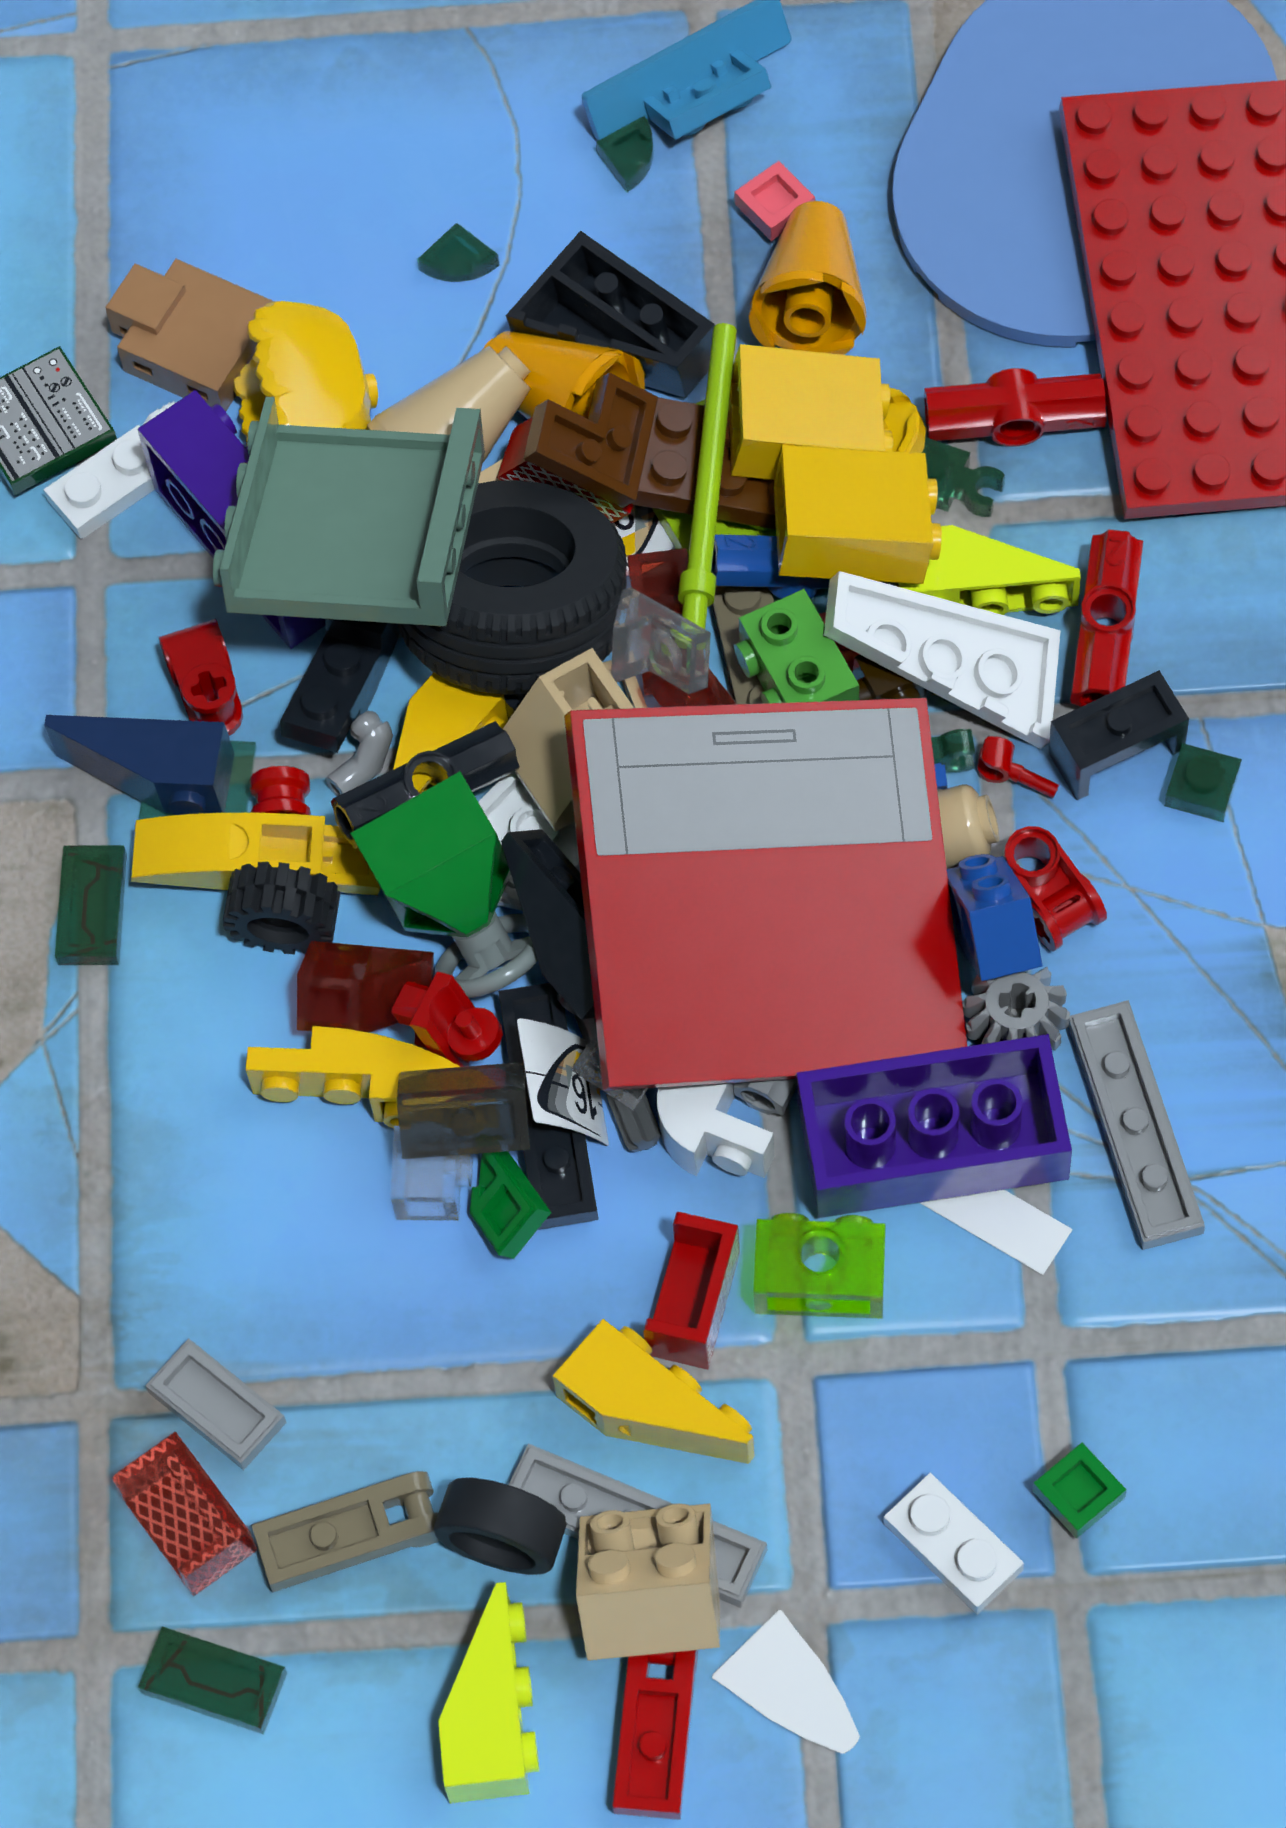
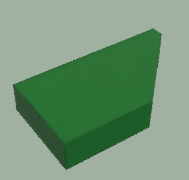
[470,1131,551,1259]

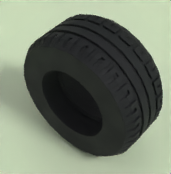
[398,480,627,695]

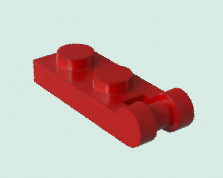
[613,1650,698,1820]

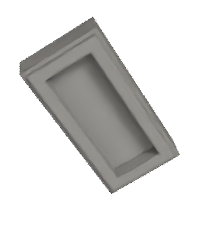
[146,1339,287,1470]

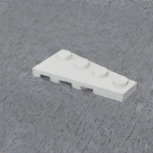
[824,571,1061,749]

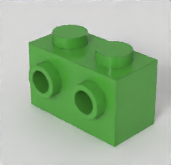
[734,589,859,704]

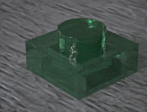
[1164,743,1242,823]

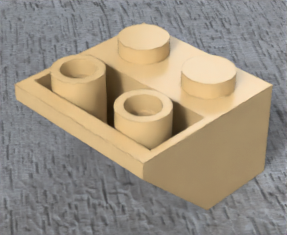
[503,648,634,832]
[576,1503,720,1661]

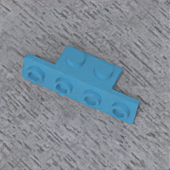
[581,0,791,144]

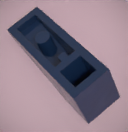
[44,715,235,815]

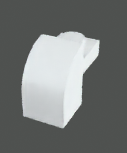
[657,1083,775,1178]

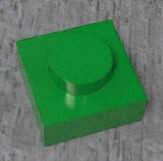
[1032,1442,1127,1539]

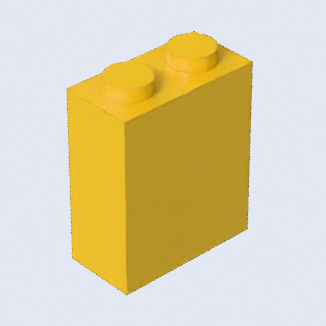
[729,344,893,480]
[774,445,942,584]

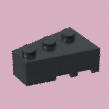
[506,230,715,398]

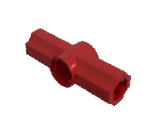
[924,368,1106,446]
[1070,529,1144,707]

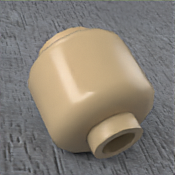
[938,784,999,869]

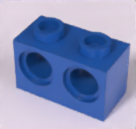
[947,854,1043,981]

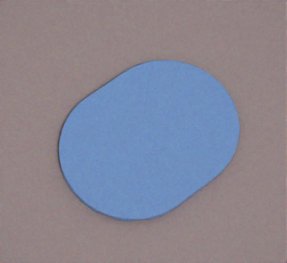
[892,0,1277,347]

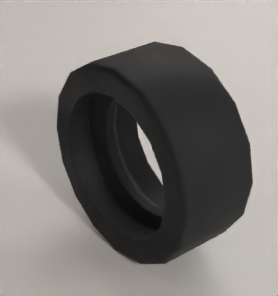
[434,1477,567,1575]

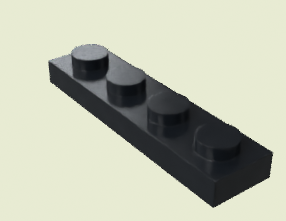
[498,983,599,1230]

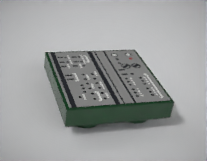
[0,346,117,495]

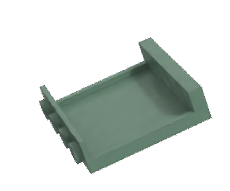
[213,397,485,627]

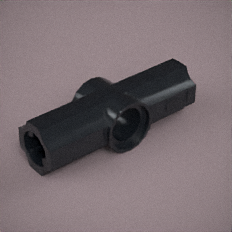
[331,721,520,849]

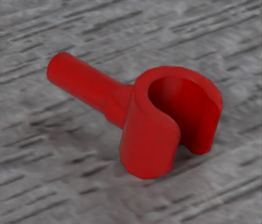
[977,736,1059,798]

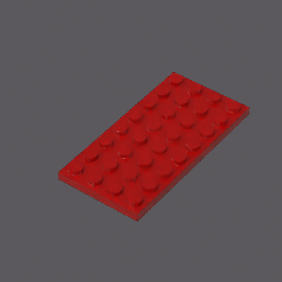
[1059,80,1286,519]

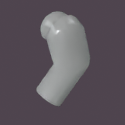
[325,711,393,796]

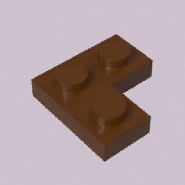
[523,372,658,508]

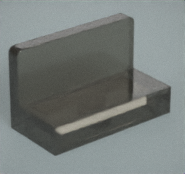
[396,1062,530,1159]

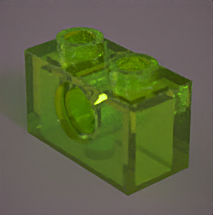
[753,1213,886,1319]

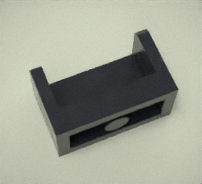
[1048,670,1189,800]

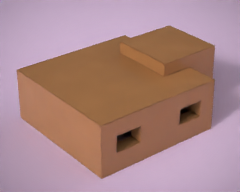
[105,259,275,411]

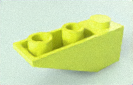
[895,525,1081,615]
[438,1582,540,1803]

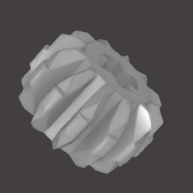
[963,967,1070,1051]

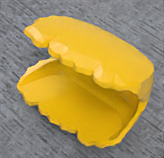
[233,301,378,446]

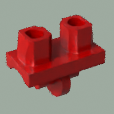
[391,971,503,1072]

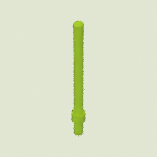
[678,323,737,648]

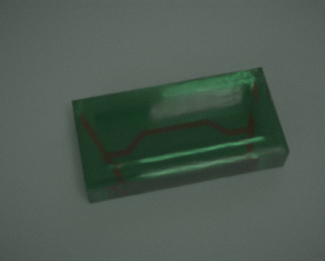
[55,845,127,965]
[138,1626,287,1734]

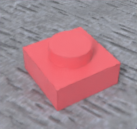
[734,161,815,241]

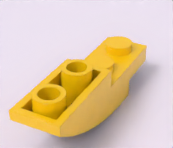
[131,813,380,896]
[246,1026,500,1132]

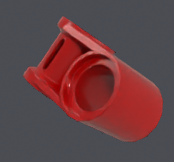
[158,619,243,736]
[1004,826,1107,952]

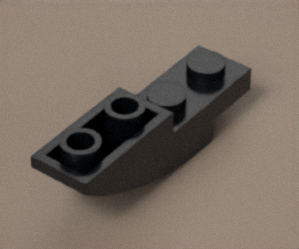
[280,619,400,753]

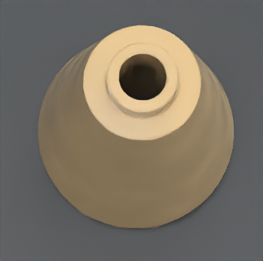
[367,346,531,462]

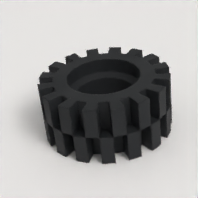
[223,862,340,955]

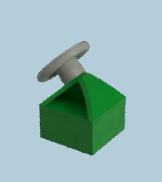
[350,771,538,998]

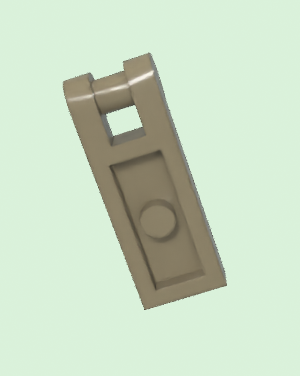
[251,1471,440,1592]

